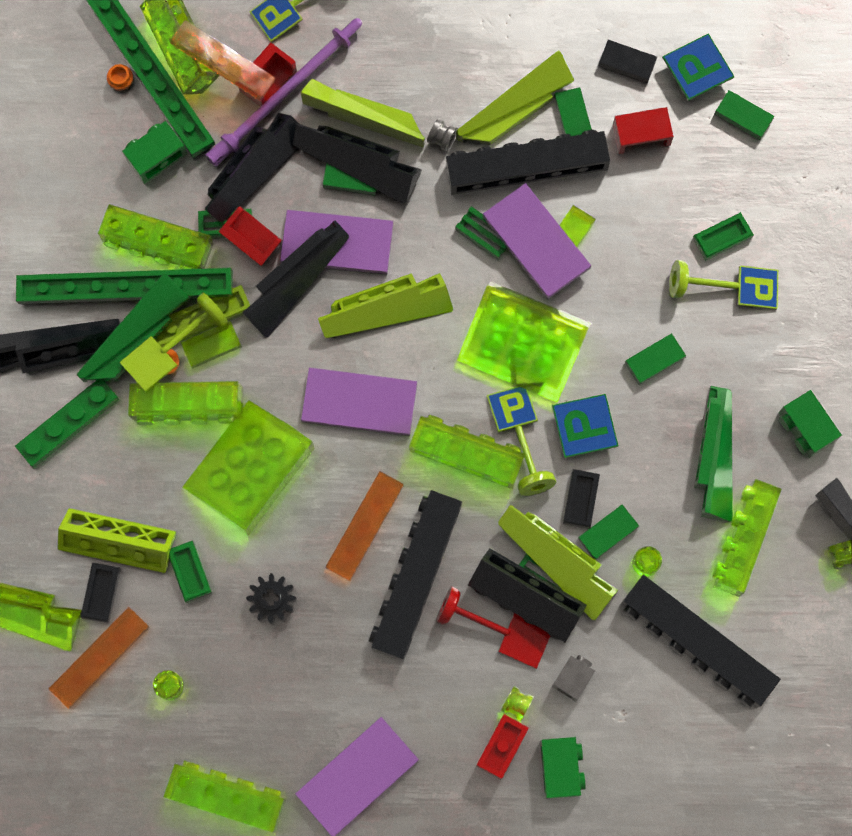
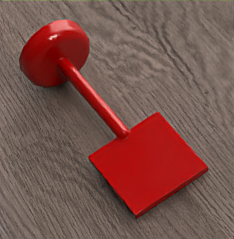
[436,586,550,669]

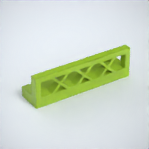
[58,508,176,573]

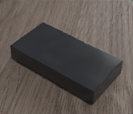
[599,40,657,83]
[563,469,600,529]
[80,563,121,623]

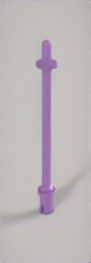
[205,18,362,167]

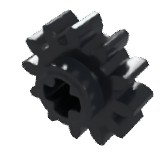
[246,573,297,625]

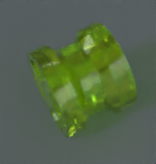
[827,540,852,569]
[632,546,662,577]
[153,670,184,700]
[501,686,534,721]

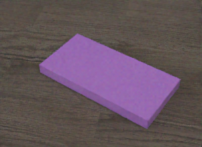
[483,183,591,299]
[280,210,394,275]
[301,367,417,436]
[295,717,419,836]

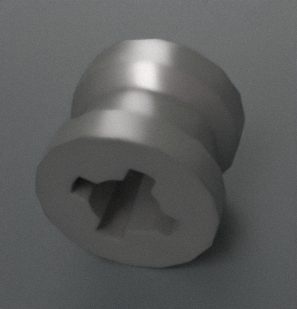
[427,118,458,151]

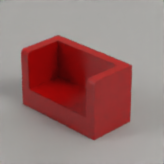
[237,42,297,107]
[612,107,674,154]
[219,206,283,266]
[476,714,529,780]

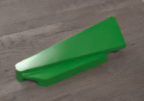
[77,273,189,382]
[694,386,733,522]

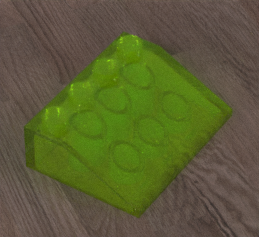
[457,282,592,403]
[182,400,314,536]

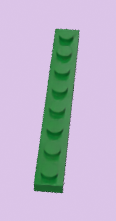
[86,0,216,158]
[16,268,233,304]

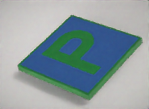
[662,33,735,101]
[552,394,619,458]

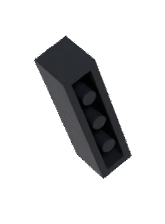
[468,548,587,642]

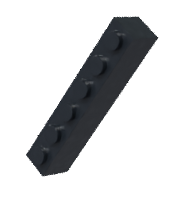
[446,130,610,195]
[369,490,462,662]
[621,574,781,708]

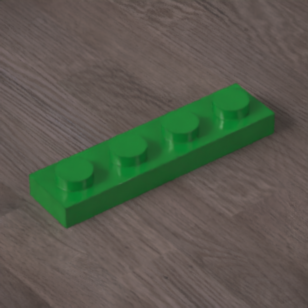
[15,379,119,469]

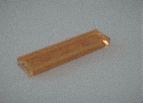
[170,20,275,101]
[325,471,404,581]
[48,607,149,709]

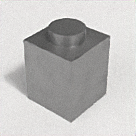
[552,655,595,702]

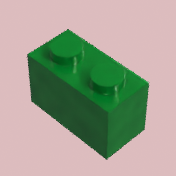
[122,121,187,184]
[778,390,842,458]
[540,737,586,799]

